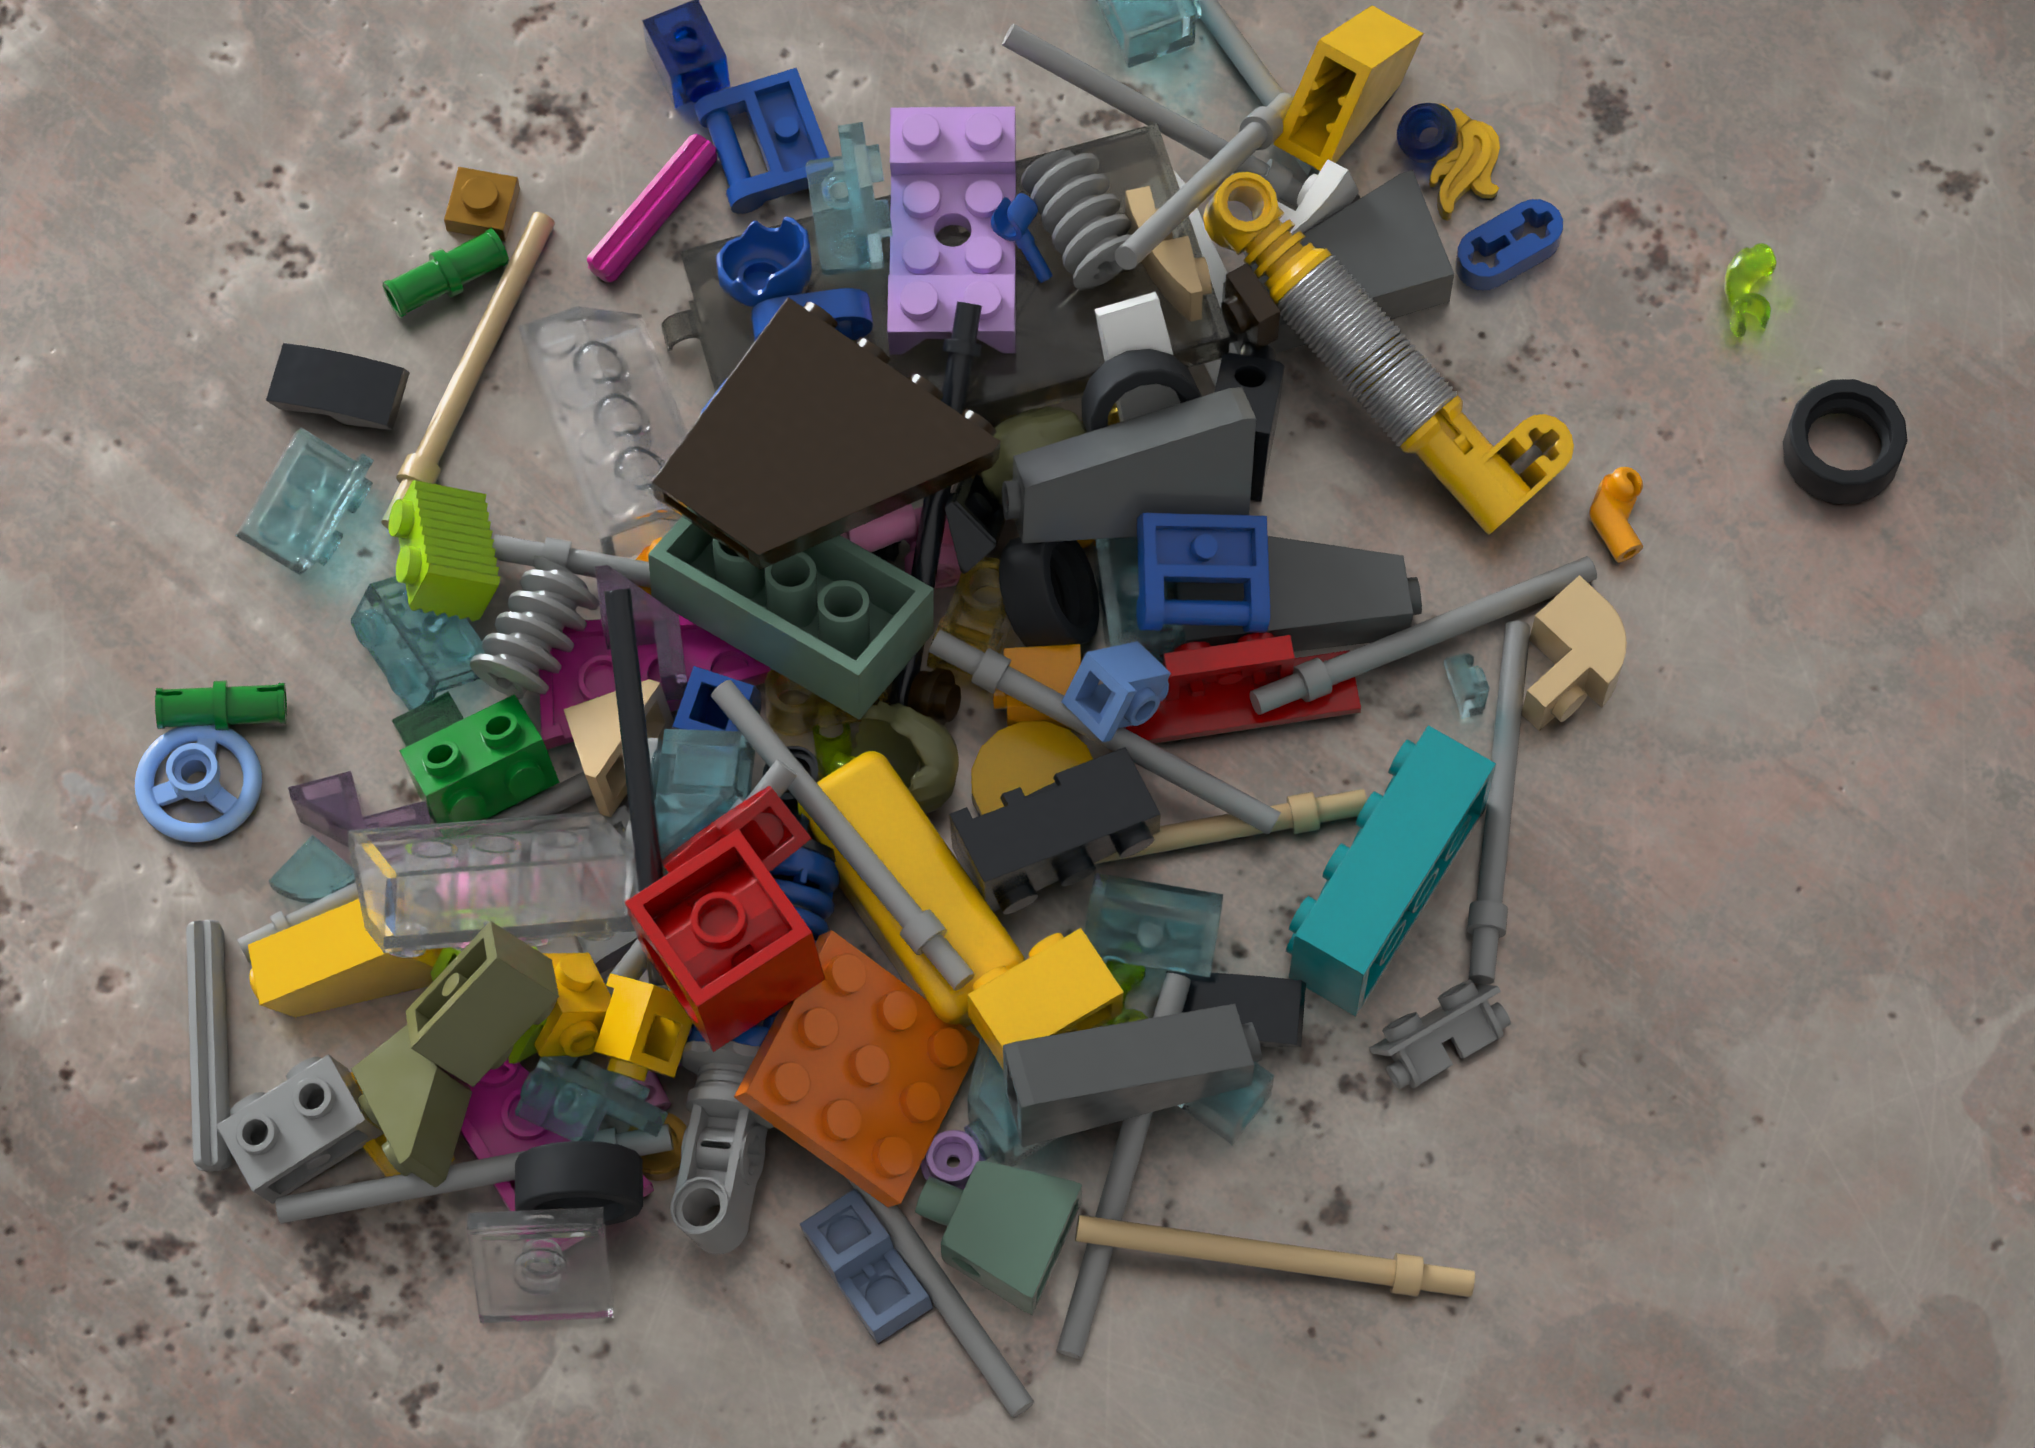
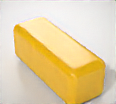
[798,751,1025,1028]

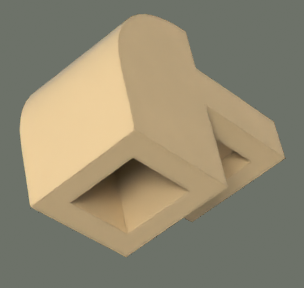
[1522,575,1627,731]

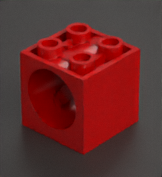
[624,829,825,1052]

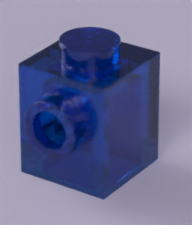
[642,0,730,108]

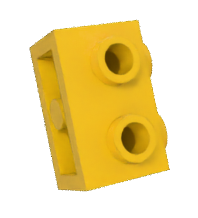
[968,928,1124,1070]

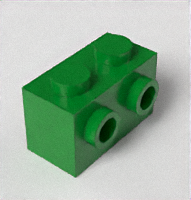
[399,694,560,840]

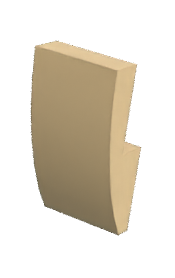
[1125,186,1212,322]

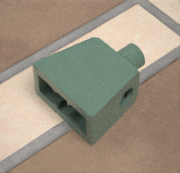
[915,1161,1082,1315]

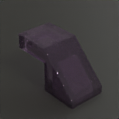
[595,565,688,701]
[288,771,438,863]

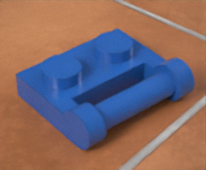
[694,68,835,214]
[1136,513,1270,633]

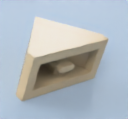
[563,679,674,817]

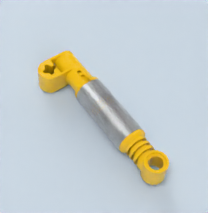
[1203,172,1574,535]

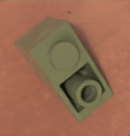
[351,1025,472,1188]

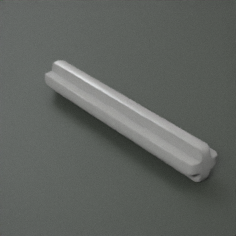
[186,920,231,1172]

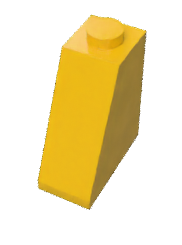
[1273,5,1424,171]
[248,890,451,1018]

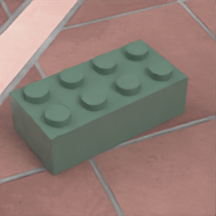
[648,517,934,720]

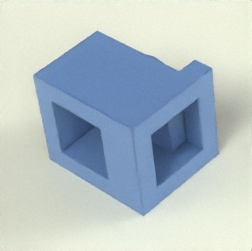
[1061,641,1171,742]

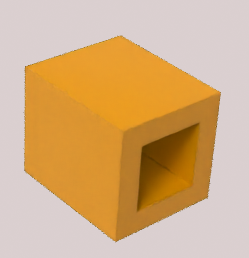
[993,644,1081,728]

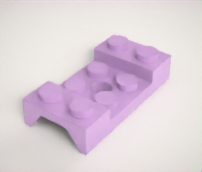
[887,106,1016,354]

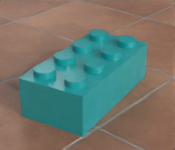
[1286,725,1496,1017]

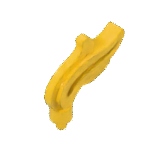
[1429,103,1500,221]

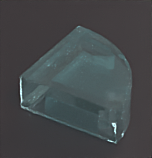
[1443,652,1490,719]
[269,835,361,903]

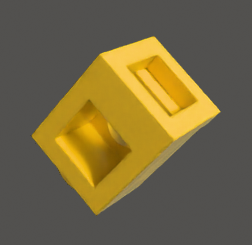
[594,973,693,1082]

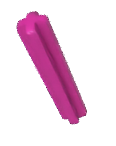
[587,134,718,283]

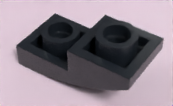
[266,343,410,430]
[1166,971,1306,1047]

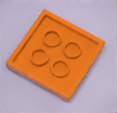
[734,930,982,1208]

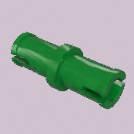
[382,228,509,318]
[155,680,287,730]

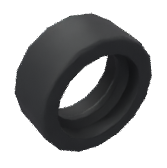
[1081,349,1202,432]
[1783,379,1908,504]
[999,537,1100,647]
[515,1141,643,1228]

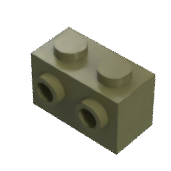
[405,921,559,1087]

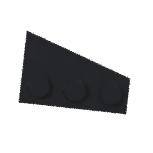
[949,747,1161,914]

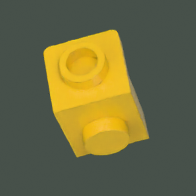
[534,953,611,1057]

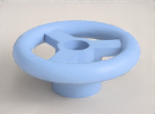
[135,725,262,843]

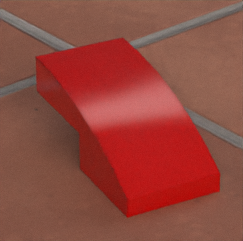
[662,786,812,873]

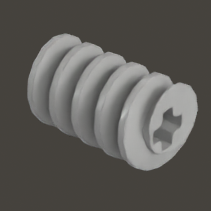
[1021,150,1131,290]
[469,556,600,699]

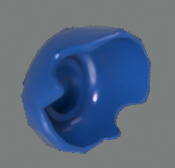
[716,216,812,307]

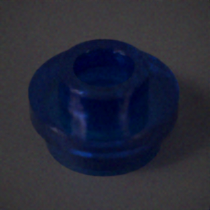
[1397,103,1458,163]

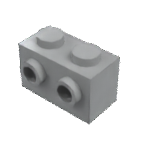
[216,1054,384,1204]

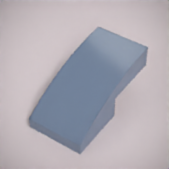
[800,1189,933,1344]

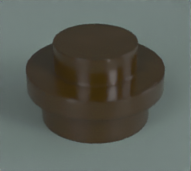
[907,668,961,726]

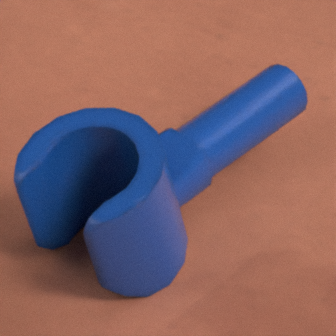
[991,193,1053,283]

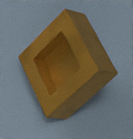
[444,167,520,241]

